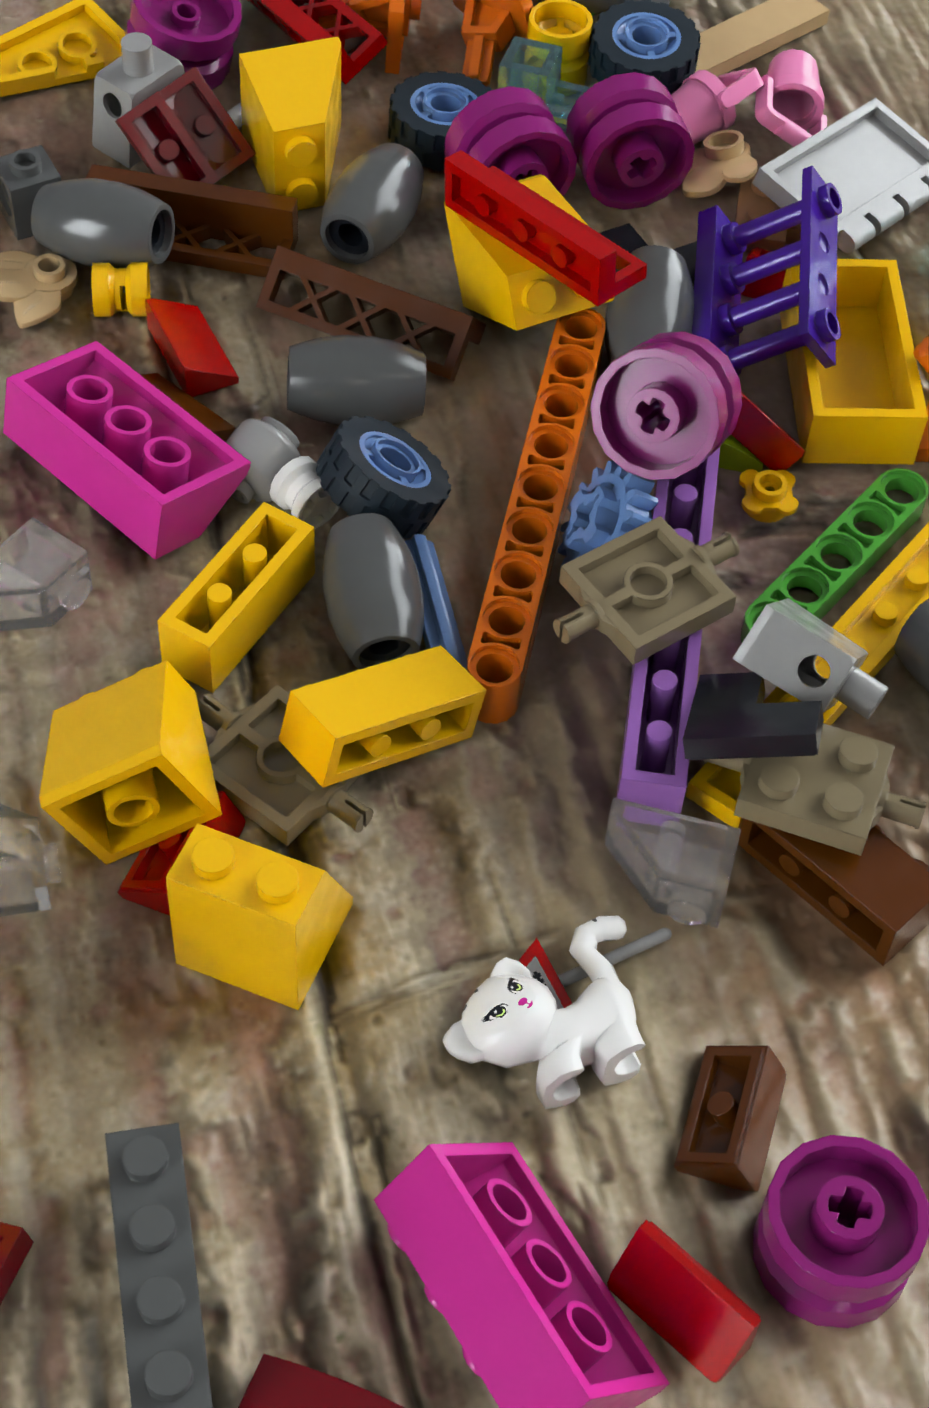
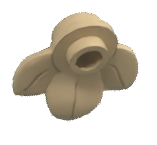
[682,130,758,199]
[0,251,78,329]

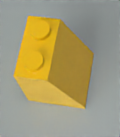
[239,37,341,210]
[444,174,614,331]
[39,660,222,865]
[166,823,353,1010]

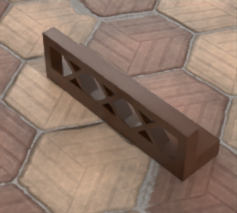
[86,164,298,280]
[256,246,486,381]

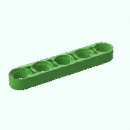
[740,468,928,642]

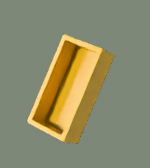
[780,259,928,465]

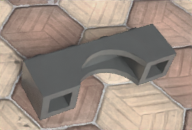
[105,1123,213,1408]

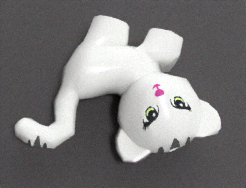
[442,916,646,1109]

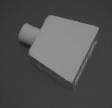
[92,32,185,169]
[732,598,889,720]

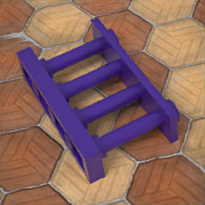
[692,166,842,376]

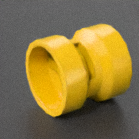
[91,262,151,317]

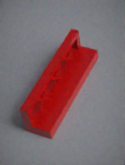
[247,0,388,85]
[444,150,647,306]

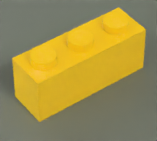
[157,502,315,693]
[278,645,487,788]

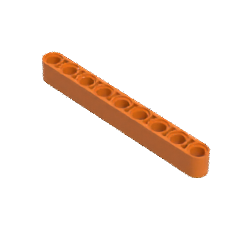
[467,308,606,724]

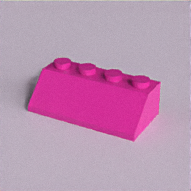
[3,341,251,560]
[374,1142,670,1408]

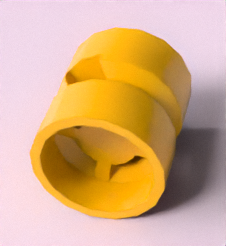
[524,0,593,95]

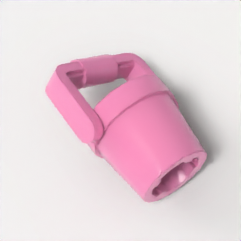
[755,49,827,147]
[671,67,764,145]

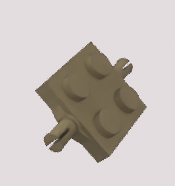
[553,516,739,665]
[198,685,374,846]
[704,723,927,856]

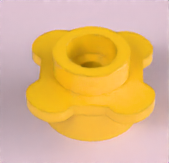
[739,469,799,523]

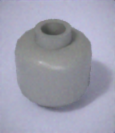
[226,416,301,504]

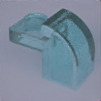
[498,36,590,132]

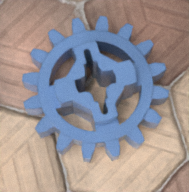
[558,460,658,568]

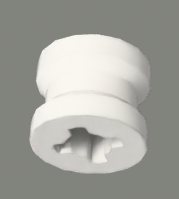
[269,456,340,529]

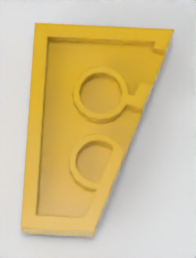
[0,0,125,97]

